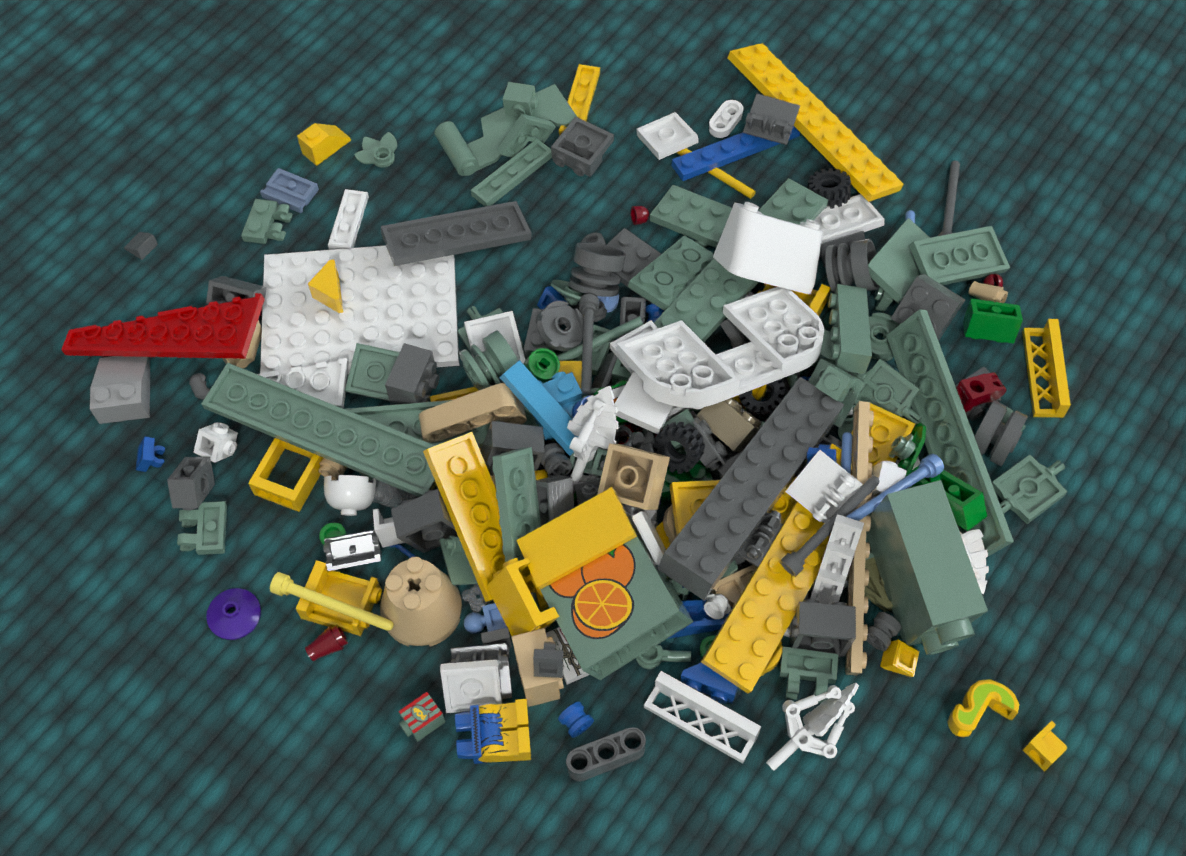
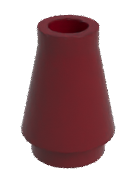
[305,625,348,661]

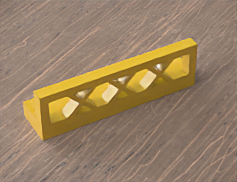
[1022,319,1071,418]

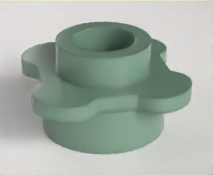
[889,434,916,460]

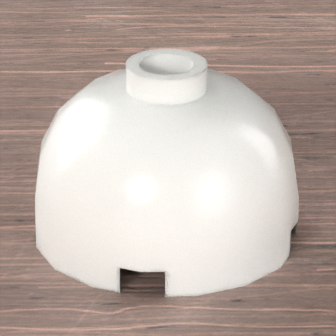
[324,475,377,516]

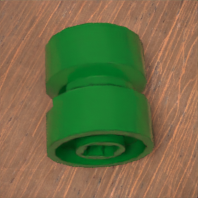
[523,348,560,383]

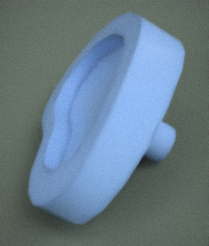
[597,294,619,312]

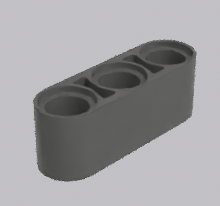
[566,727,646,781]

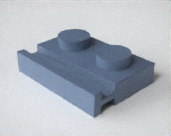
[260,168,319,213]

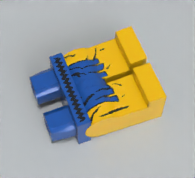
[455,699,531,764]

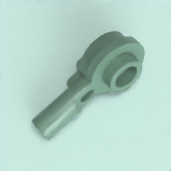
[636,645,691,669]

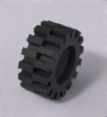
[808,168,851,209]
[739,379,786,417]
[652,422,705,474]

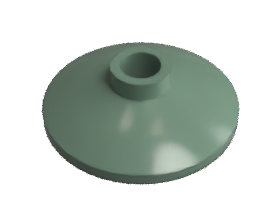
[551,280,586,306]

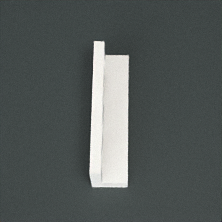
[644,671,761,764]

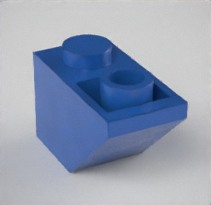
[680,663,739,704]

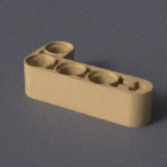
[419,383,527,443]

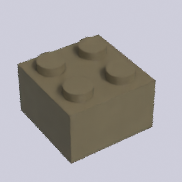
[696,398,761,453]

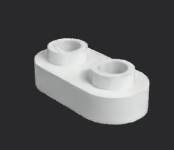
[709,100,743,138]

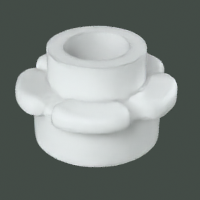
[704,594,731,619]

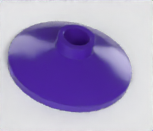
[206,588,261,640]

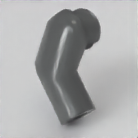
[189,373,210,400]

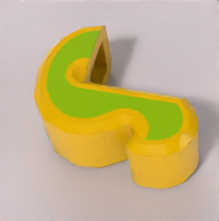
[948,679,1019,737]

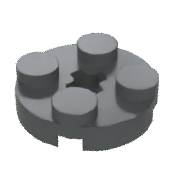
[536,301,584,351]

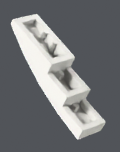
[810,514,864,604]

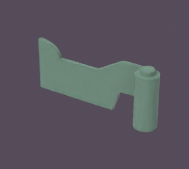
[434,84,577,176]

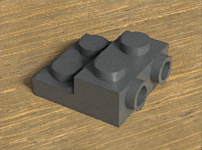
[551,117,614,177]

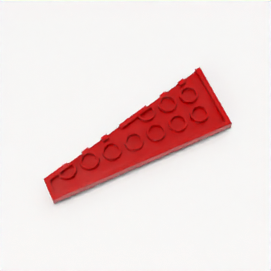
[61,293,265,359]

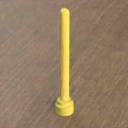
[270,572,394,631]

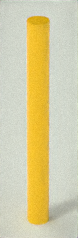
[677,148,756,199]

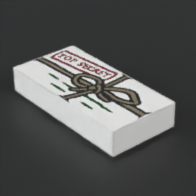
[546,627,589,684]

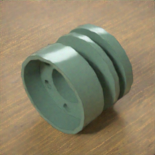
[459,330,519,390]

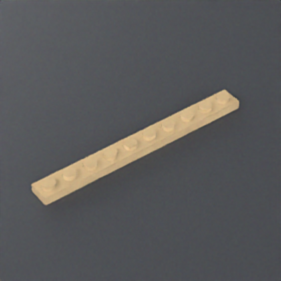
[845,401,874,675]

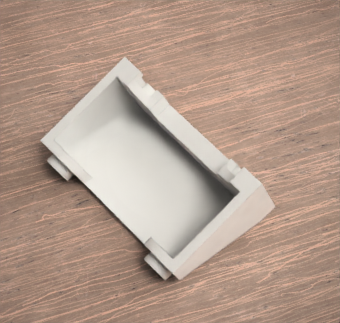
[713,202,823,294]

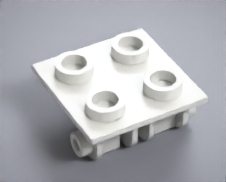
[785,450,863,523]

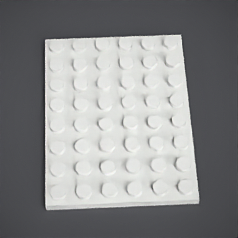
[260,246,459,374]

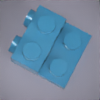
[534,372,583,442]

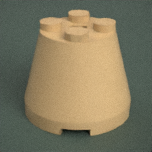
[380,557,462,646]

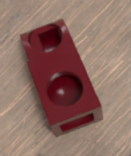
[956,372,1007,412]

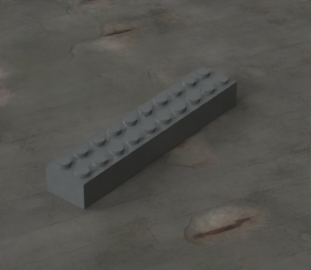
[658,377,844,601]

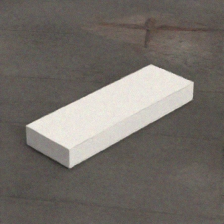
[328,189,369,250]

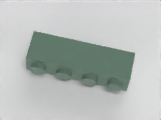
[828,284,872,374]

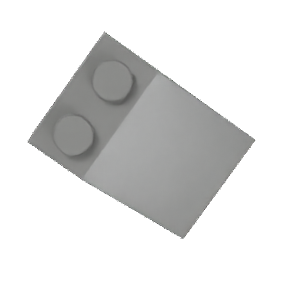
[90,356,150,424]

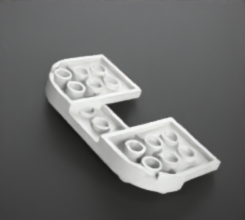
[616,287,824,409]

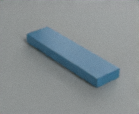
[499,360,578,456]

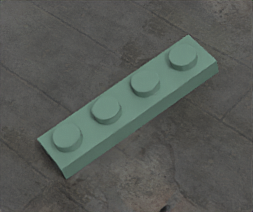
[471,138,552,207]

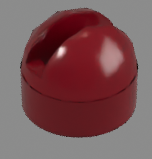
[631,206,649,225]
[982,273,1003,287]

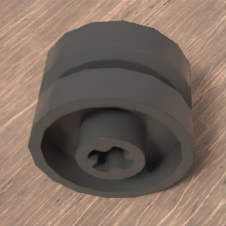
[974,400,1028,467]

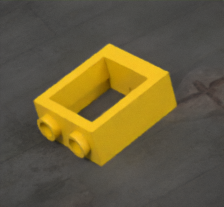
[248,438,323,512]

